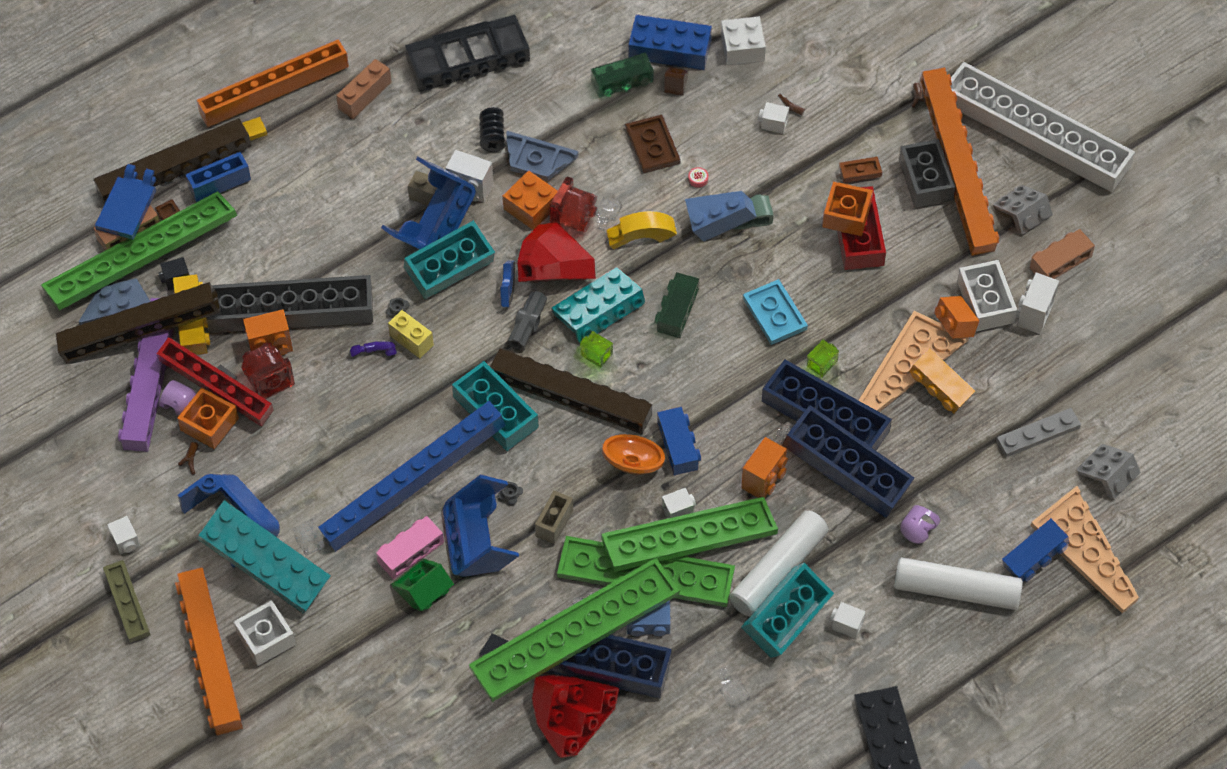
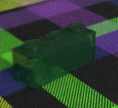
[591,53,654,98]
[654,272,700,338]

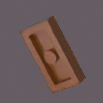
[839,156,882,183]

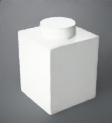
[758,102,789,134]
[662,488,696,518]
[107,516,140,555]
[830,602,866,639]

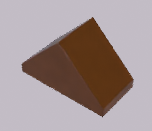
[664,67,689,96]

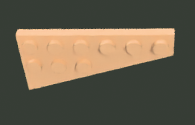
[859,311,969,412]
[1031,486,1139,614]

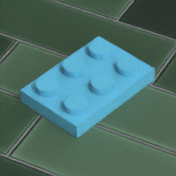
[743,279,808,345]

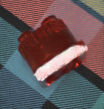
[550,176,598,233]
[241,342,295,399]

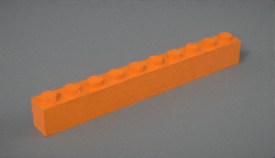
[920,67,999,256]

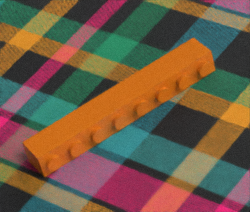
[197,39,349,127]
[175,567,243,736]

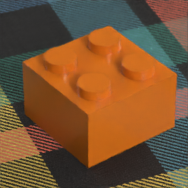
[502,171,559,230]
[822,181,873,236]
[243,309,293,361]
[177,387,239,450]
[741,437,788,498]

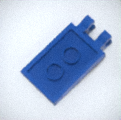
[95,164,156,240]

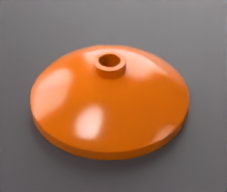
[602,434,665,475]

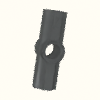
[508,291,547,351]

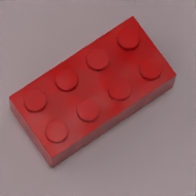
[837,186,886,270]

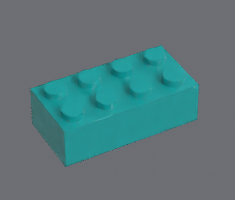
[403,220,495,300]
[452,361,539,451]
[741,563,834,658]

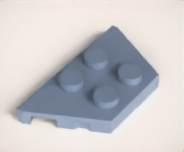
[506,131,579,181]
[79,278,151,325]

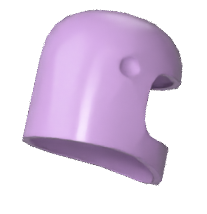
[159,380,196,415]
[900,505,940,544]

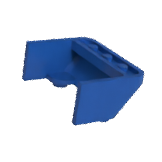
[381,156,476,249]
[178,474,280,568]
[443,474,519,577]

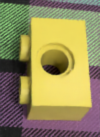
[388,310,434,359]

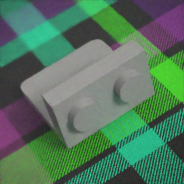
[993,185,1053,235]
[1077,444,1141,499]

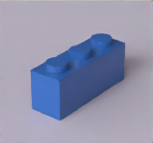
[185,152,251,202]
[657,407,701,475]
[1002,518,1069,582]

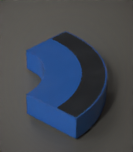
[500,260,515,307]

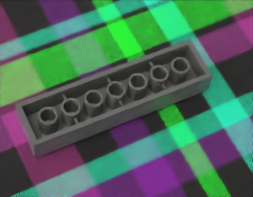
[206,275,373,333]

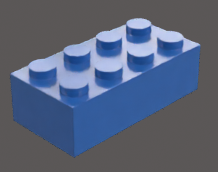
[629,15,712,70]

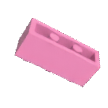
[376,516,444,580]

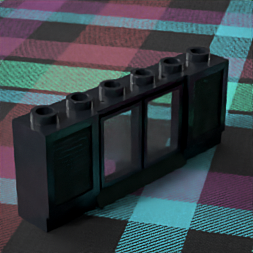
[405,15,530,92]

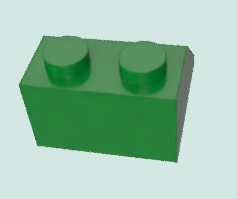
[390,558,454,611]

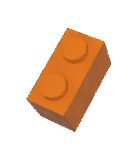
[934,296,979,339]

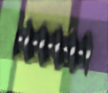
[479,107,505,152]

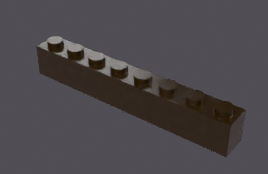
[93,118,251,205]
[56,282,220,364]
[490,349,652,435]

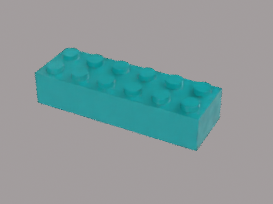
[197,500,331,614]

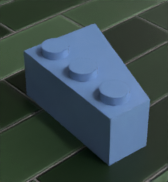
[685,191,756,242]

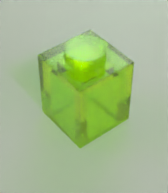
[580,331,613,368]
[806,340,839,377]

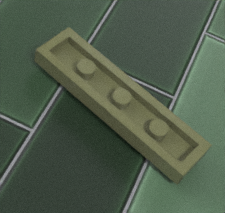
[103,560,151,643]

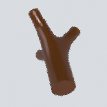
[911,82,927,108]
[778,94,805,116]
[178,442,198,475]

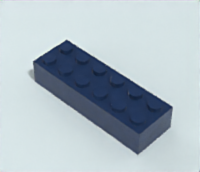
[761,359,892,451]
[782,405,915,518]
[543,619,672,699]

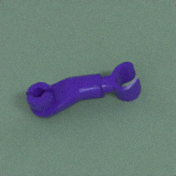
[350,341,397,357]

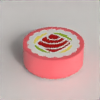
[688,167,708,188]

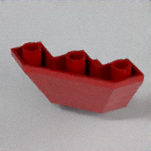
[517,222,596,283]
[532,675,619,758]

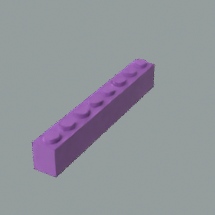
[118,298,174,452]

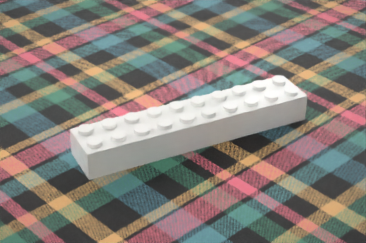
[951,62,1135,192]

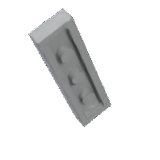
[996,408,1081,458]

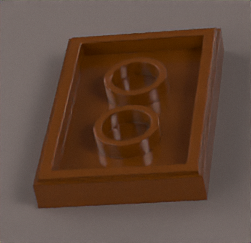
[625,114,681,174]

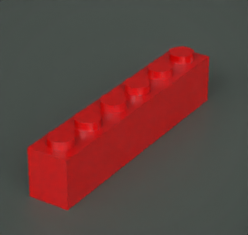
[156,337,274,427]

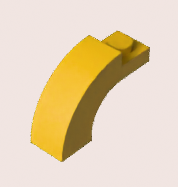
[606,211,677,249]

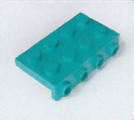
[551,267,645,343]

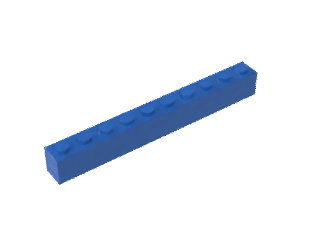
[318,401,506,552]

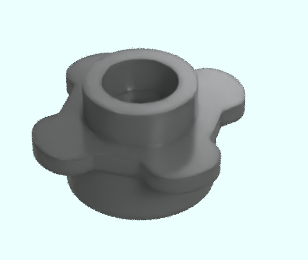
[387,298,410,316]
[498,482,523,504]

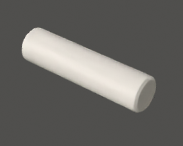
[730,510,828,616]
[894,557,1023,610]

